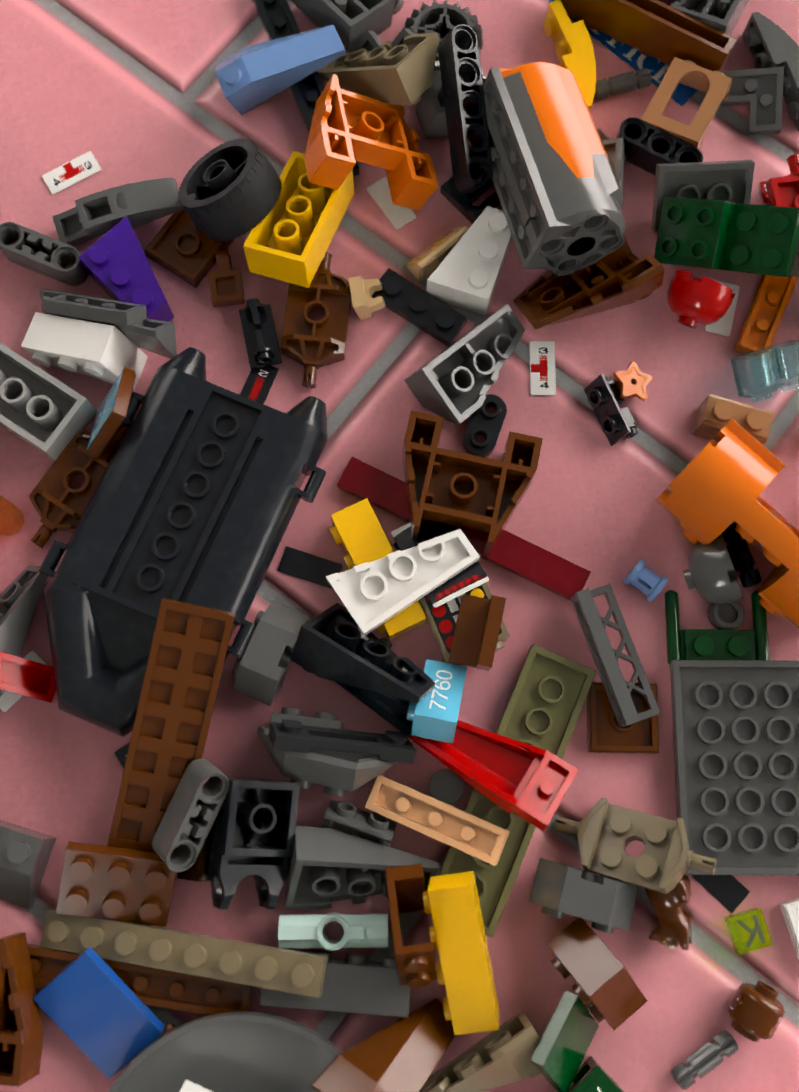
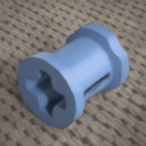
[623,558,669,602]

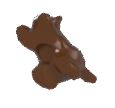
[645,875,692,950]

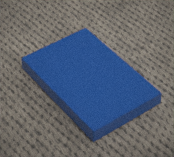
[33,947,165,1079]

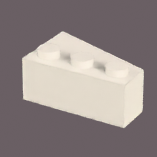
[426,206,513,316]
[21,312,148,391]

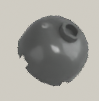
[683,534,744,604]

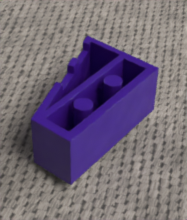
[78,216,174,322]

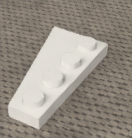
[326,529,480,636]

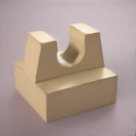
[348,275,386,320]

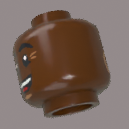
[728,981,785,1042]

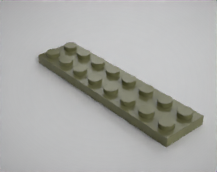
[438,644,596,938]

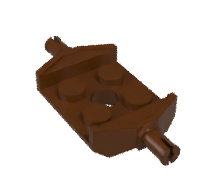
[280,252,351,388]
[29,425,127,548]

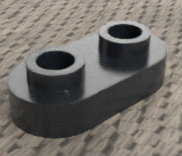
[463,394,507,457]

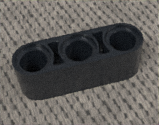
[616,117,703,175]

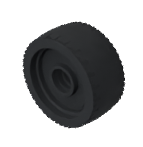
[178,138,282,241]

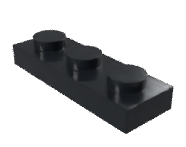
[372,268,467,347]

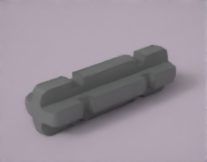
[594,68,652,99]
[671,1031,739,1090]

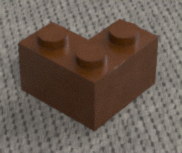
[547,917,647,1030]

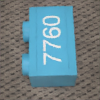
[407,659,467,744]

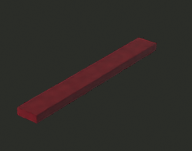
[337,457,591,601]

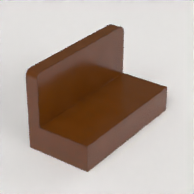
[449,594,506,671]

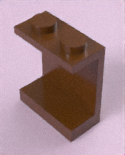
[385,863,437,988]

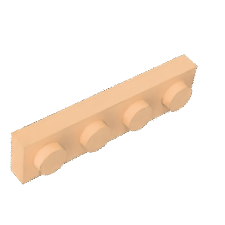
[365,775,510,866]

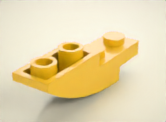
[543,0,596,112]

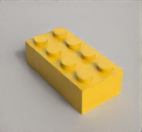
[243,151,355,288]

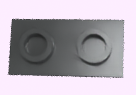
[321,800,397,847]

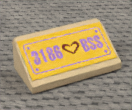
[406,226,468,282]

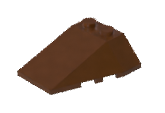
[513,233,664,329]

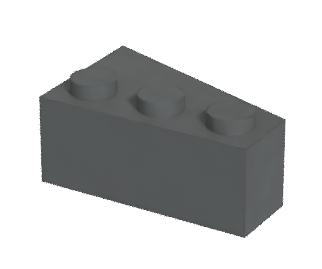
[290,0,395,53]

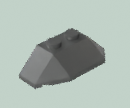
[257,726,395,797]

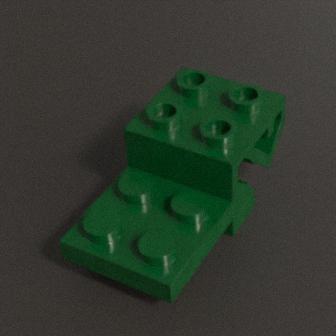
[654,196,799,278]

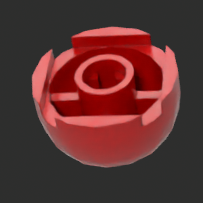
[667,270,735,329]

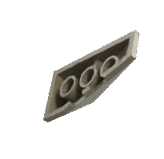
[318,32,439,107]

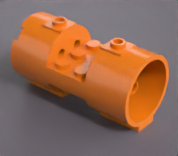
[655,418,799,628]

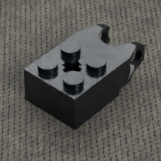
[207,777,300,909]

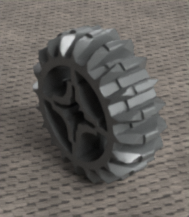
[405,0,483,61]

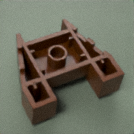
[402,410,543,556]
[0,932,44,1087]

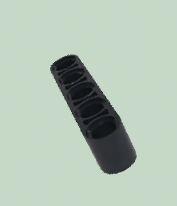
[438,24,493,194]

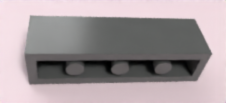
[260,947,410,1017]

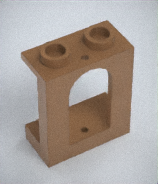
[641,57,732,150]

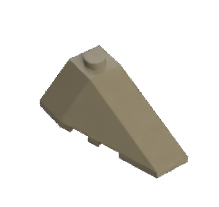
[419,1010,541,1092]

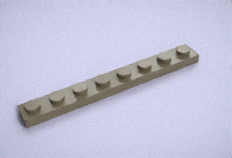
[40,908,328,998]

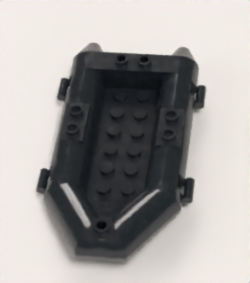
[38,347,328,737]

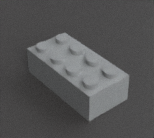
[0,343,97,461]

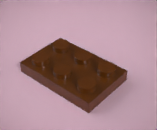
[56,841,176,927]

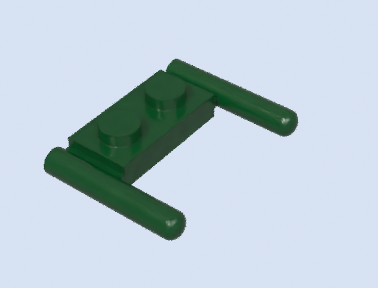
[664,590,770,664]

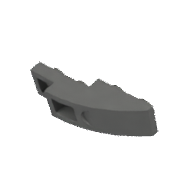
[743,12,799,131]
[52,178,184,247]

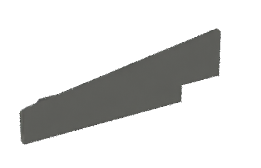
[40,289,177,359]

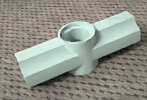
[278,912,388,951]

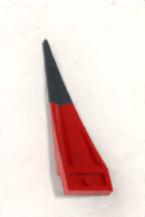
[336,682,579,832]

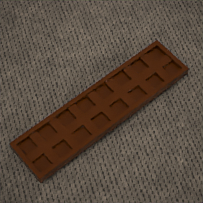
[107,598,235,852]

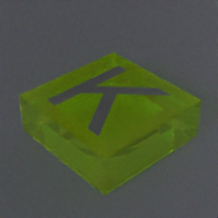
[724,907,773,955]

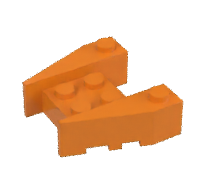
[304,74,439,211]

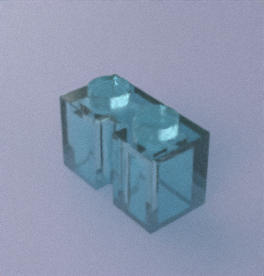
[730,340,799,402]

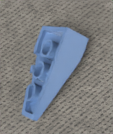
[215,25,346,115]

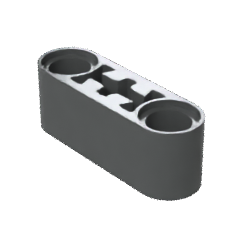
[0,222,88,286]
[152,758,229,872]

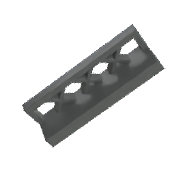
[570,584,660,727]

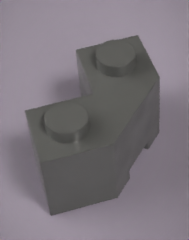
[232,601,310,706]
[529,858,638,934]

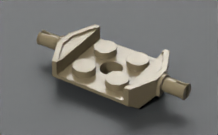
[554,797,717,894]

